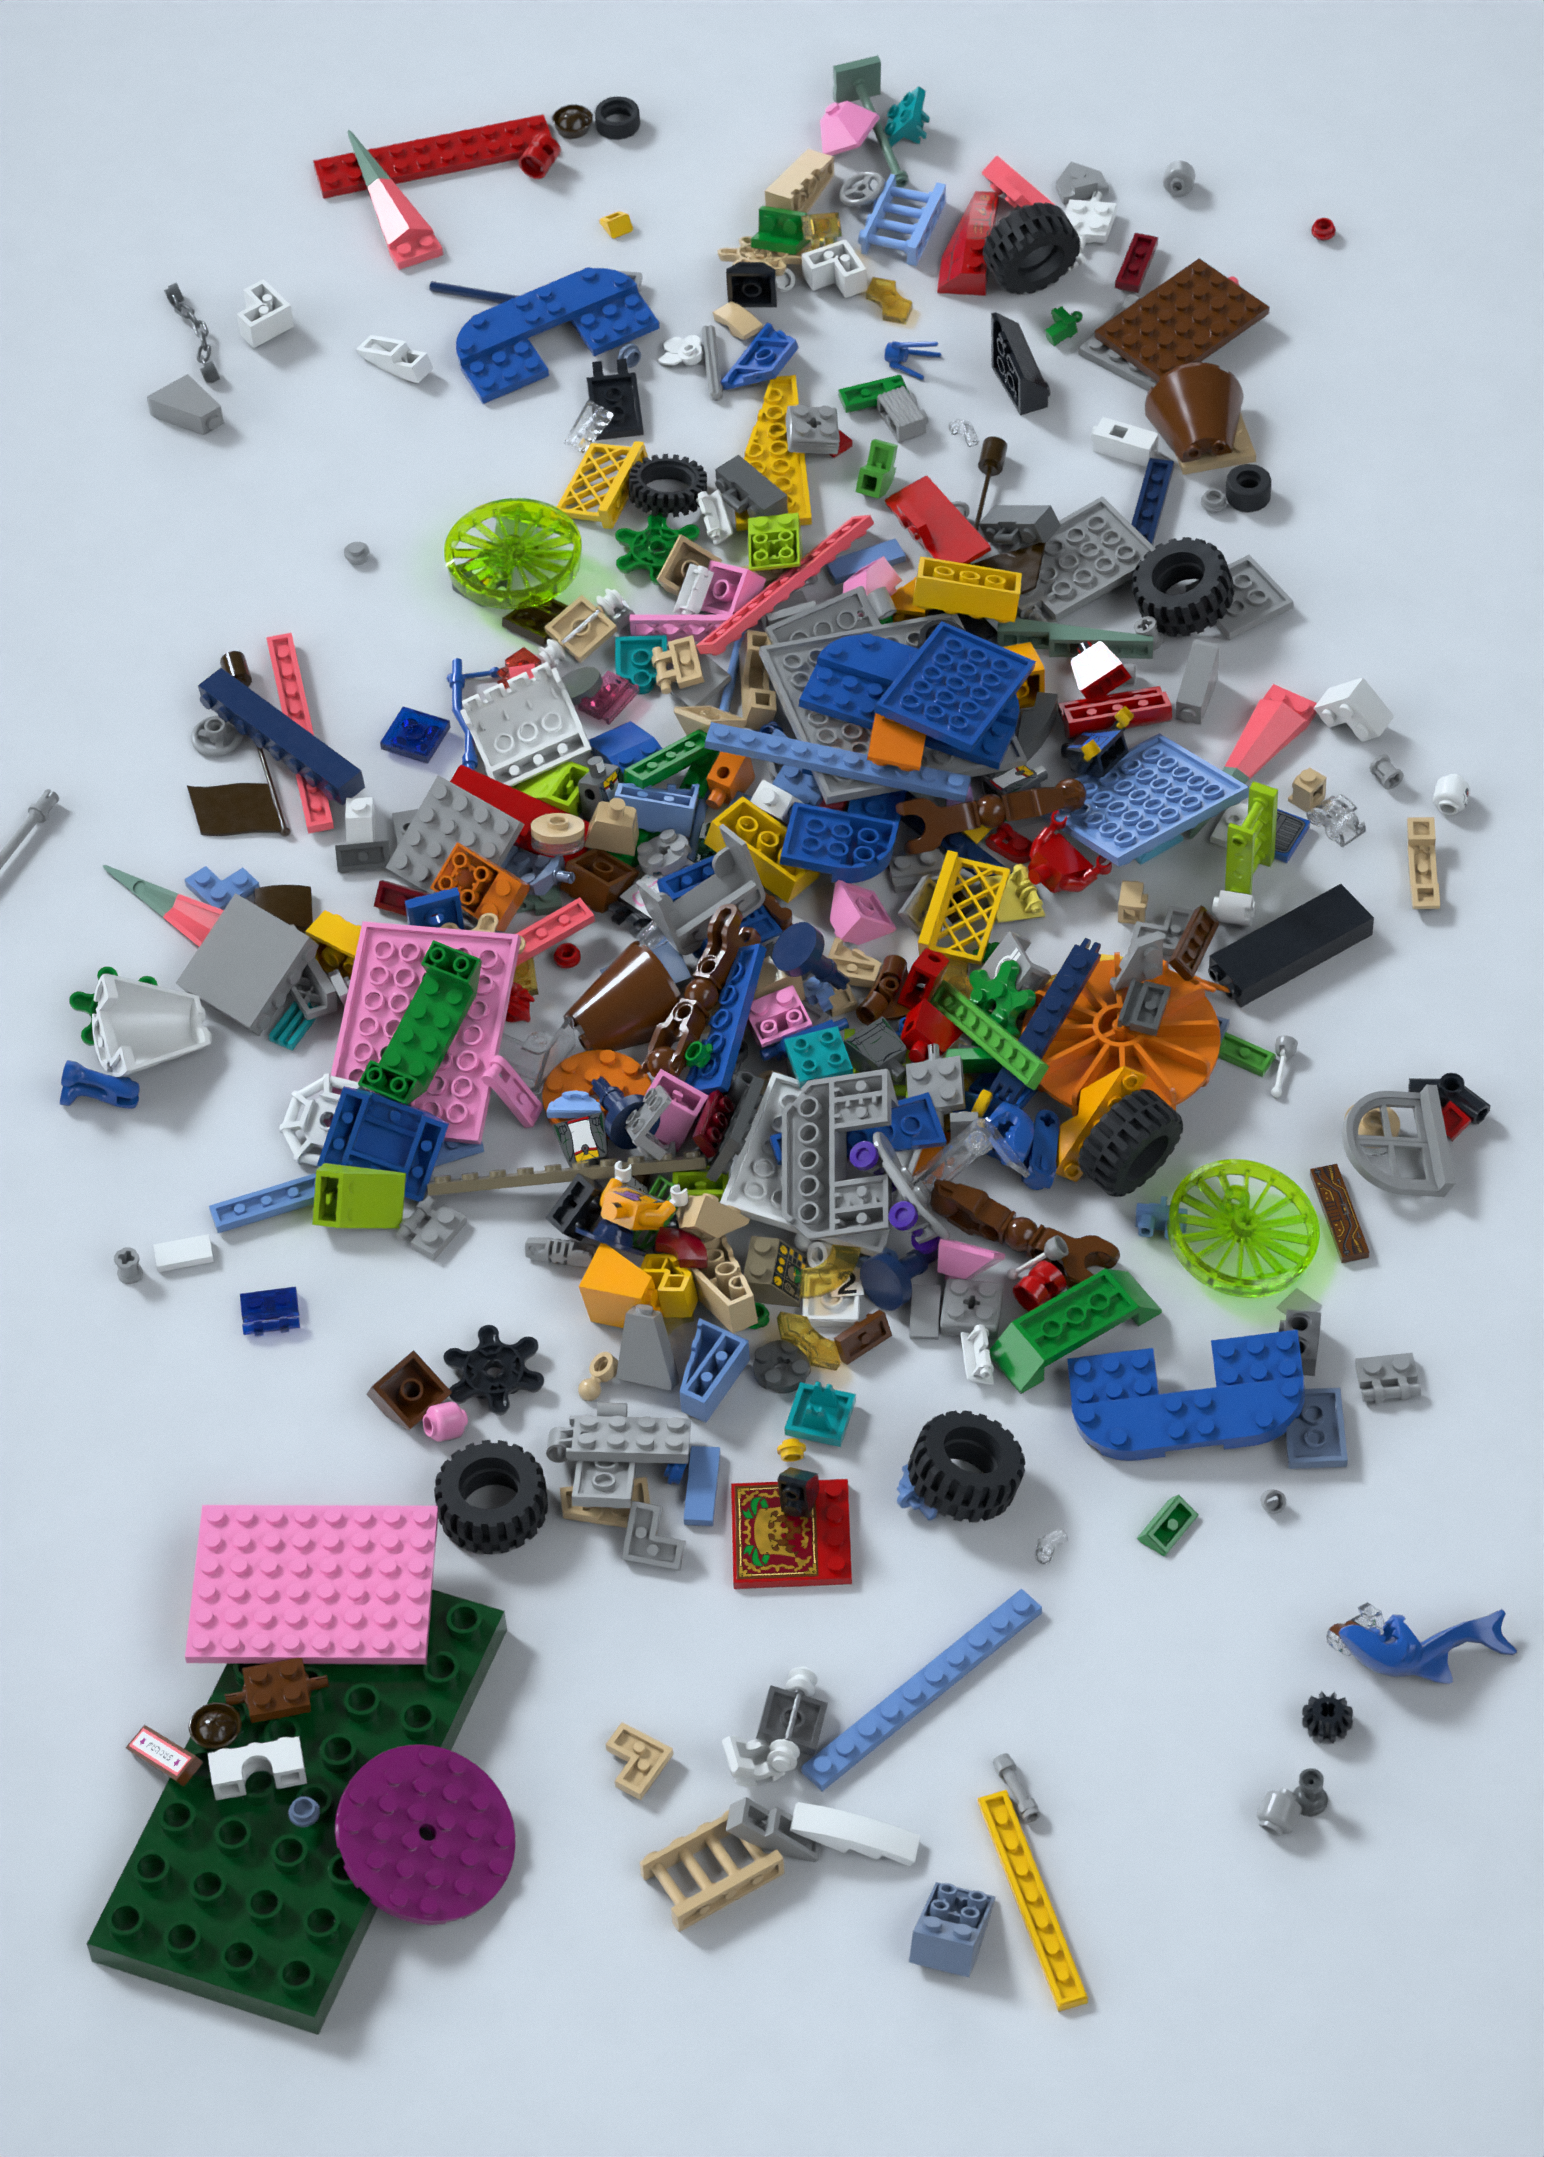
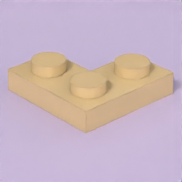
[605,1722,673,1800]

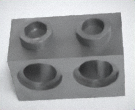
[1279,1309,1321,1376]

